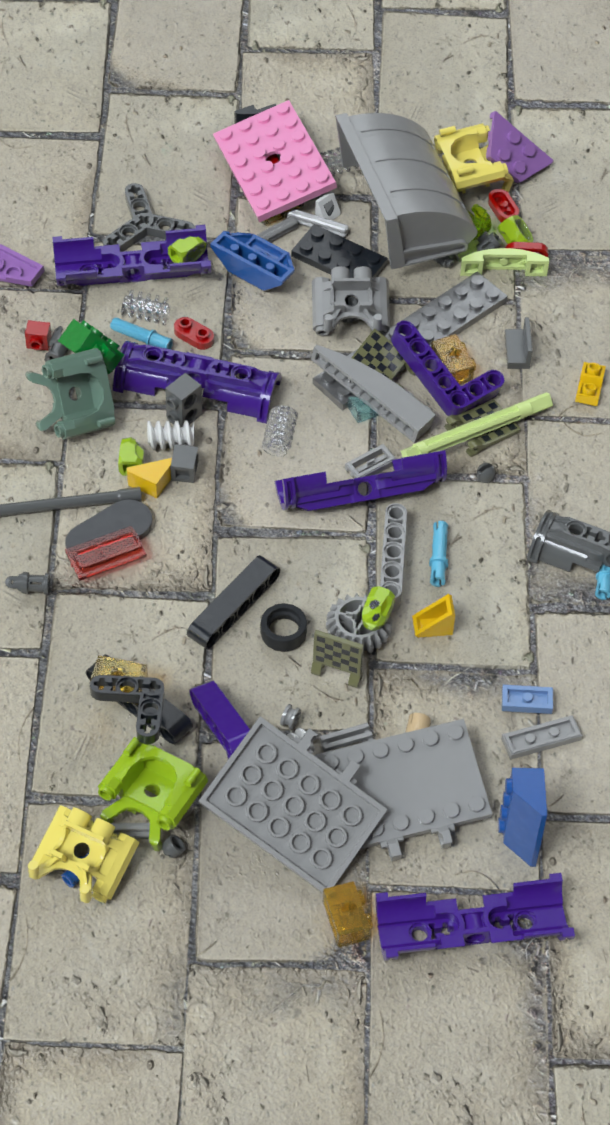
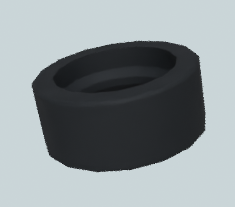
[260,603,307,652]

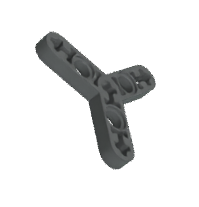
[103,183,195,252]

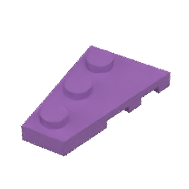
[0,244,45,287]

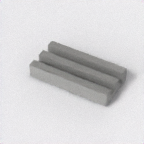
[345,444,396,478]
[320,723,375,752]

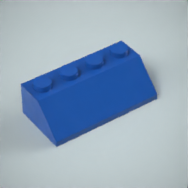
[498,768,547,867]

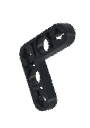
[90,675,165,744]

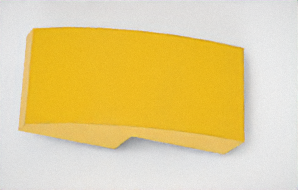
[575,362,606,406]

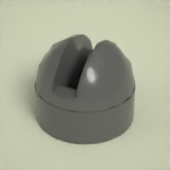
[476,463,496,483]
[162,834,186,858]

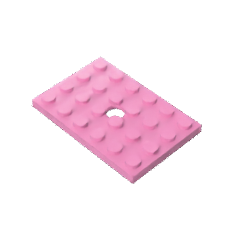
[213,100,337,222]

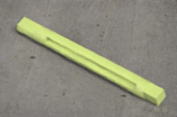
[401,392,553,458]

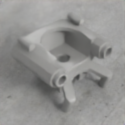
[312,266,390,336]

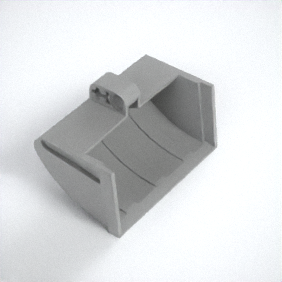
[335,113,477,270]

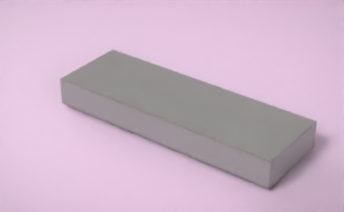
[501,715,582,760]

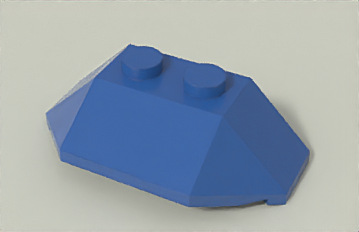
[210,231,295,291]

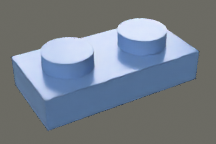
[502,685,553,714]

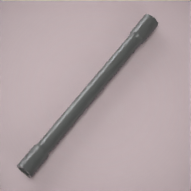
[0,487,142,516]

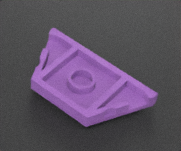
[486,111,554,183]

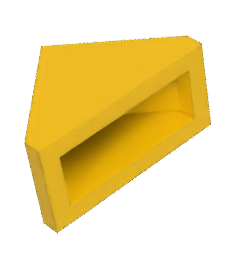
[126,458,172,498]
[412,594,455,638]

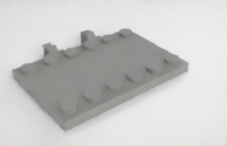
[198,716,388,896]
[315,719,492,861]

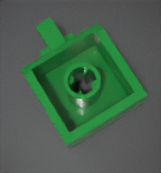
[58,319,124,374]

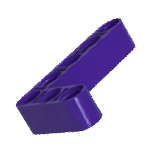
[391,320,505,416]
[189,681,250,759]

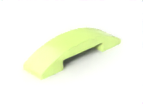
[460,248,549,276]

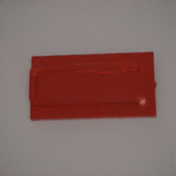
[65,526,147,581]

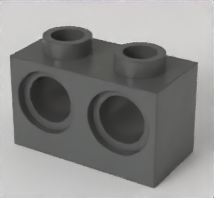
[165,373,202,427]

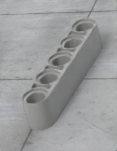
[380,503,407,612]

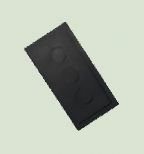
[291,224,388,278]

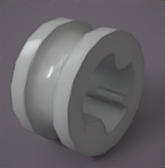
[280,704,301,730]

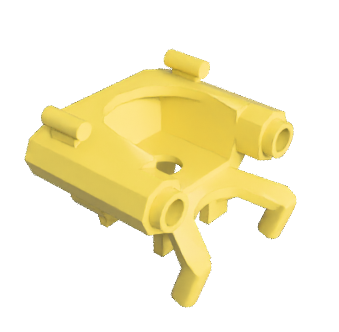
[434,123,514,193]
[28,805,140,903]

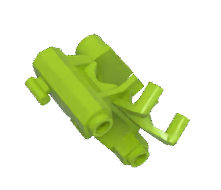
[98,737,208,851]

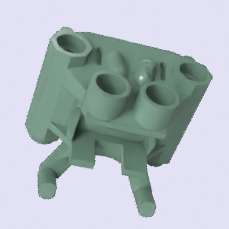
[25,348,115,440]

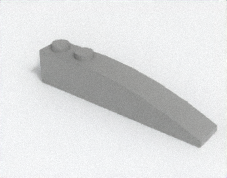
[311,345,436,443]

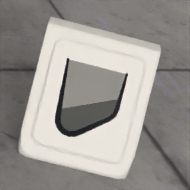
[315,191,340,220]

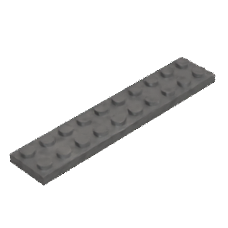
[313,271,508,411]

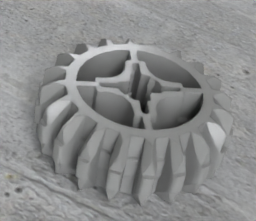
[326,593,392,654]

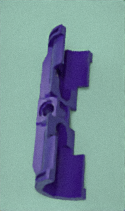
[52,224,211,287]
[113,341,282,424]
[274,450,447,511]
[375,873,575,961]

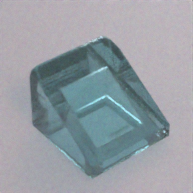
[348,397,378,423]

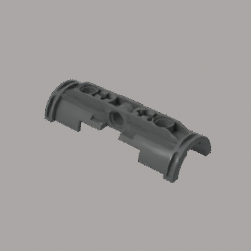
[527,510,610,572]

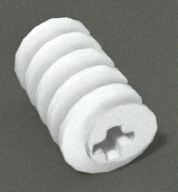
[147,420,194,450]

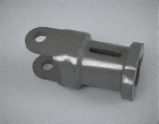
[44,326,68,362]
[5,572,50,595]

